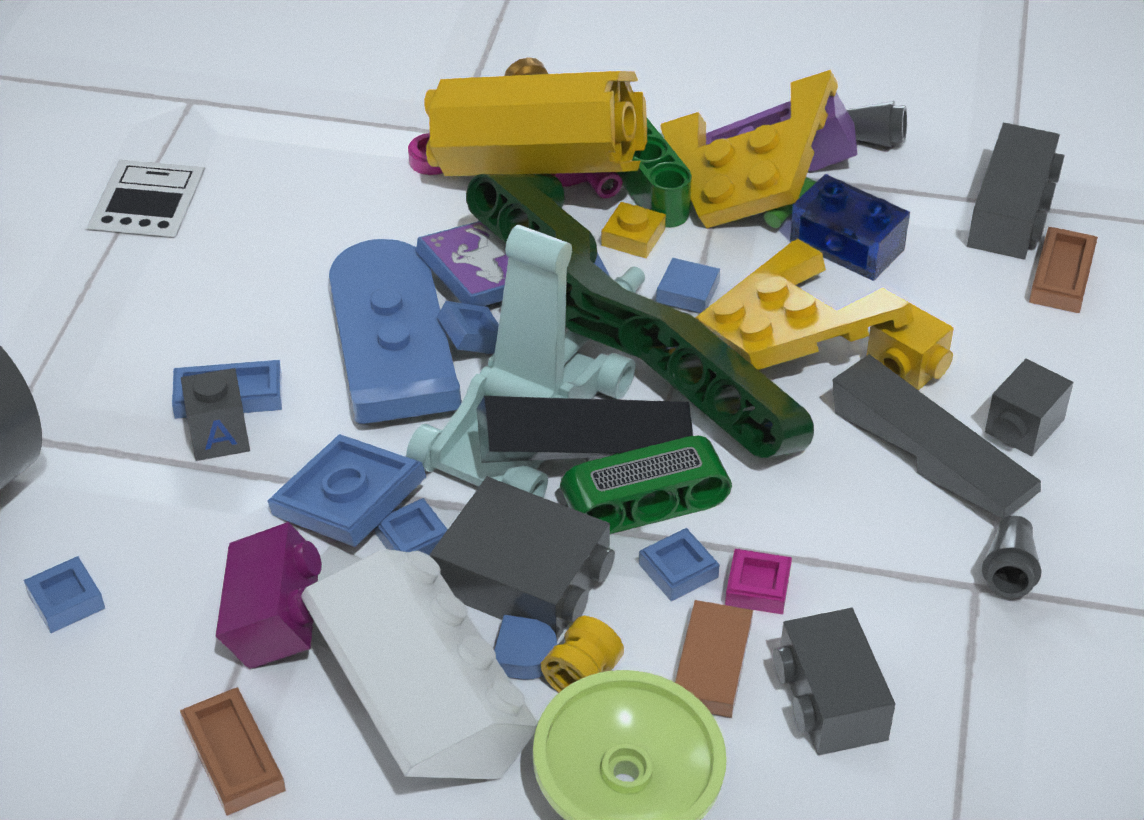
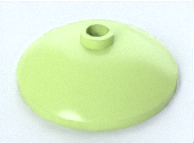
[532,670,727,820]

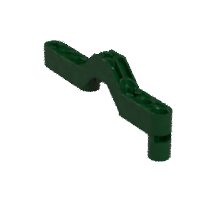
[466,174,814,458]

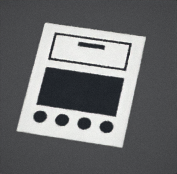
[86,159,206,237]

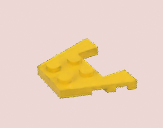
[660,69,838,229]
[695,239,914,370]

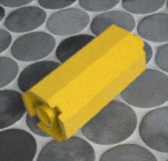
[424,71,647,176]

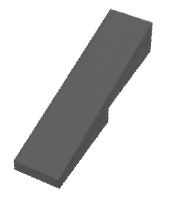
[832,354,1041,519]

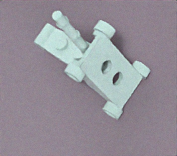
[406,224,645,498]

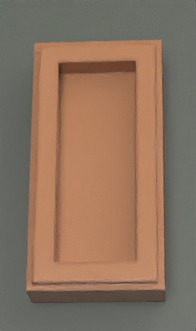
[1029,227,1098,314]
[675,600,753,718]
[180,687,286,816]

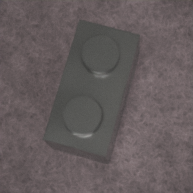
[773,607,896,756]

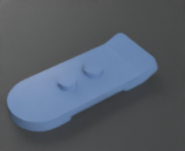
[329,239,462,424]

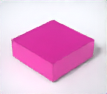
[725,549,792,615]

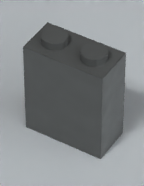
[430,476,615,641]

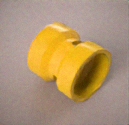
[541,616,624,692]

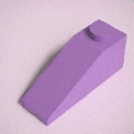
[706,92,858,171]

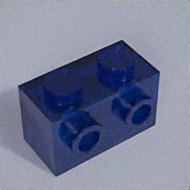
[790,174,910,281]

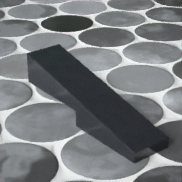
[476,396,693,463]

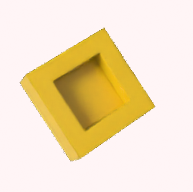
[601,202,666,259]

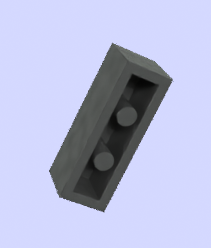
[967,122,1065,260]

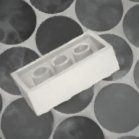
[301,549,538,780]

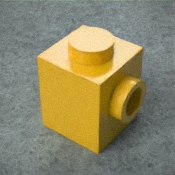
[866,298,954,390]

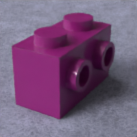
[215,522,322,669]

